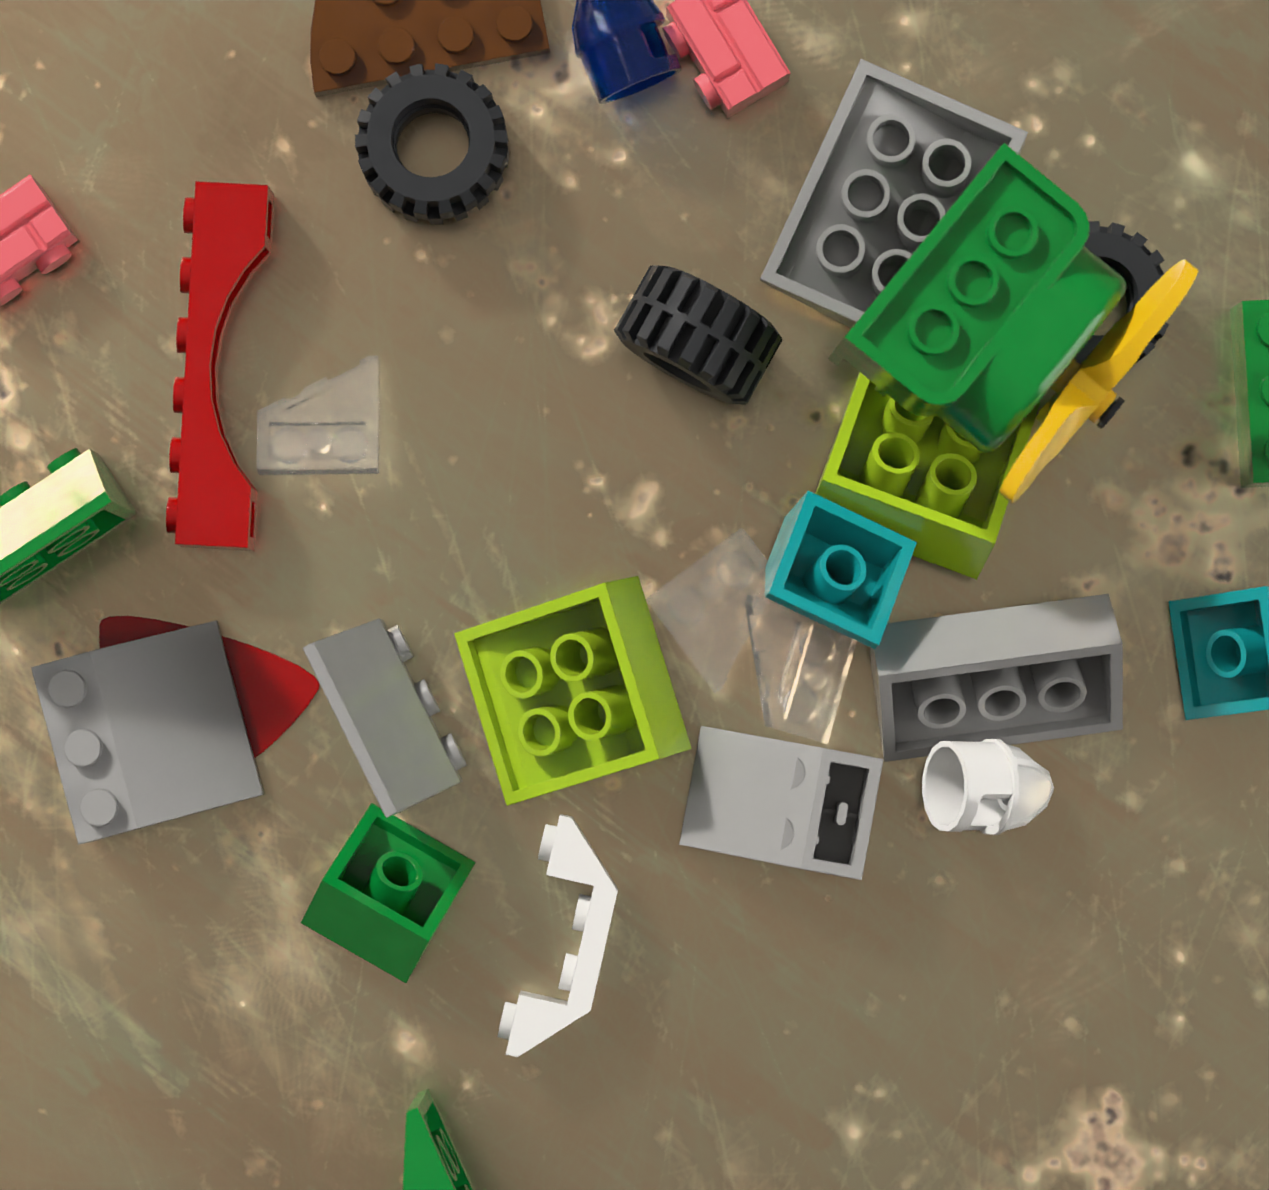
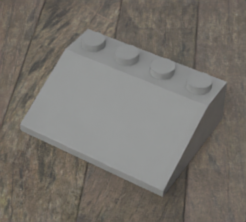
[760,59,1028,328]

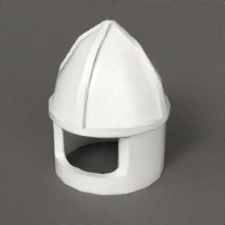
[922,739,1054,835]

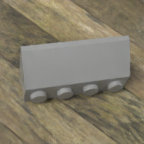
[870,594,1123,762]

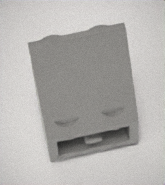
[679,726,884,880]

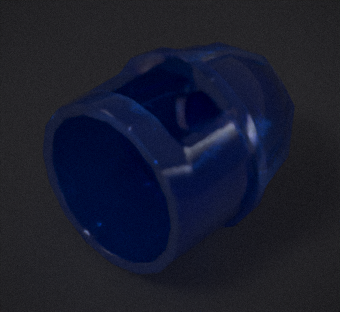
[572,0,682,104]

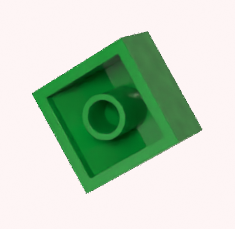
[301,803,476,983]

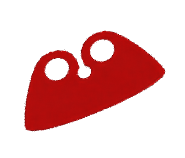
[99,616,320,758]

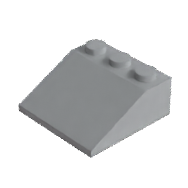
[303,618,467,817]
[31,621,264,845]

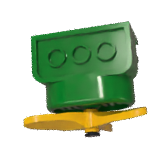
[828,143,1198,503]

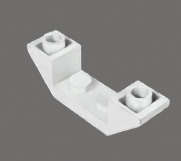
[497,814,618,1057]

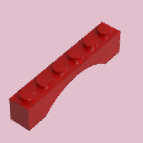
[166,181,274,551]

